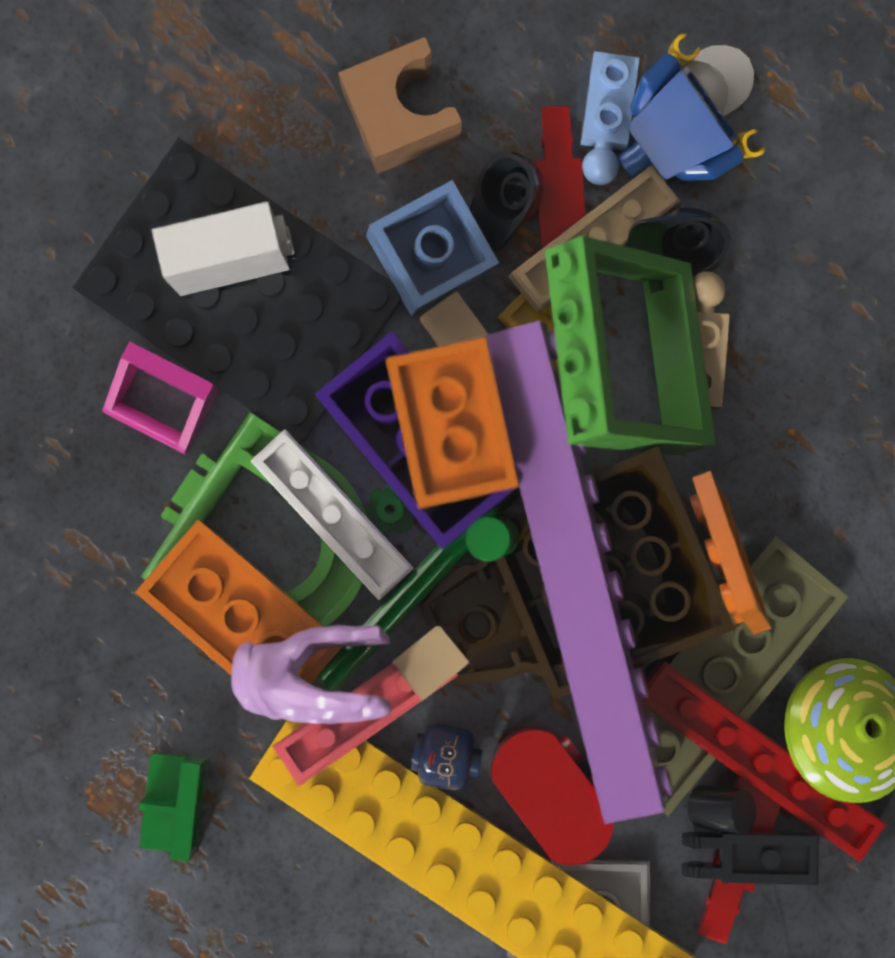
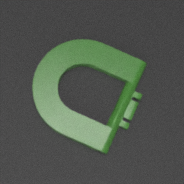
[141,412,368,627]

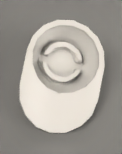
[680,45,754,117]

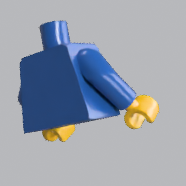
[619,33,765,181]

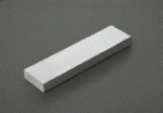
[250,429,414,600]

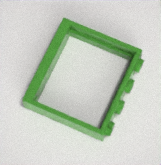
[545,235,716,455]

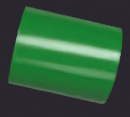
[466,514,519,561]

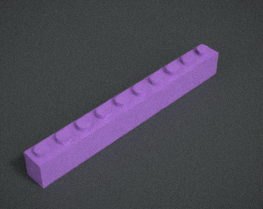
[482,321,673,824]

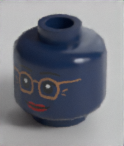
[411,724,483,791]

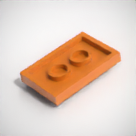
[386,337,518,509]
[689,471,772,635]

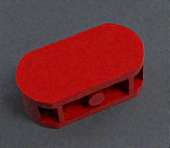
[491,726,614,865]

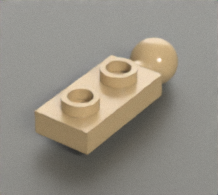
[693,271,730,408]

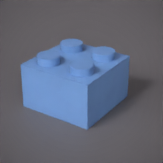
[366,180,499,317]

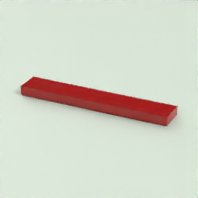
[642,659,887,862]

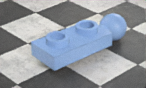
[580,51,640,185]

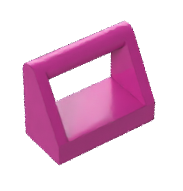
[102,341,221,454]

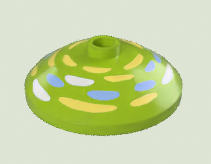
[784,658,895,803]

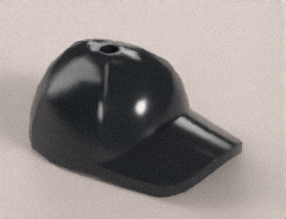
[469,151,544,252]
[628,207,731,275]

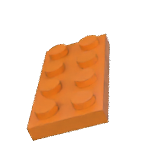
[135,519,341,684]

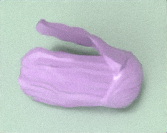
[231,625,391,724]

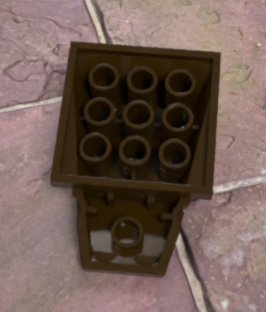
[419,446,737,700]

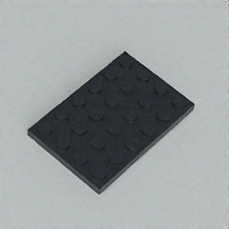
[72,137,402,445]

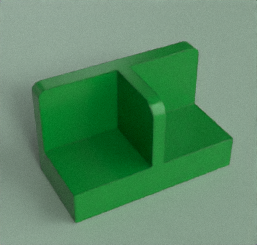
[138,753,208,862]

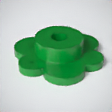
[365,485,414,536]

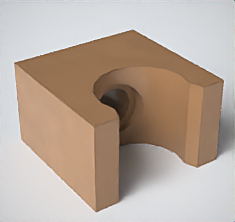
[338,37,462,174]

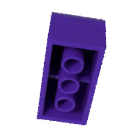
[315,331,520,551]

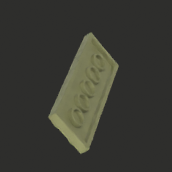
[644,536,849,816]

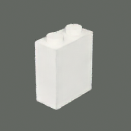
[152,202,295,296]

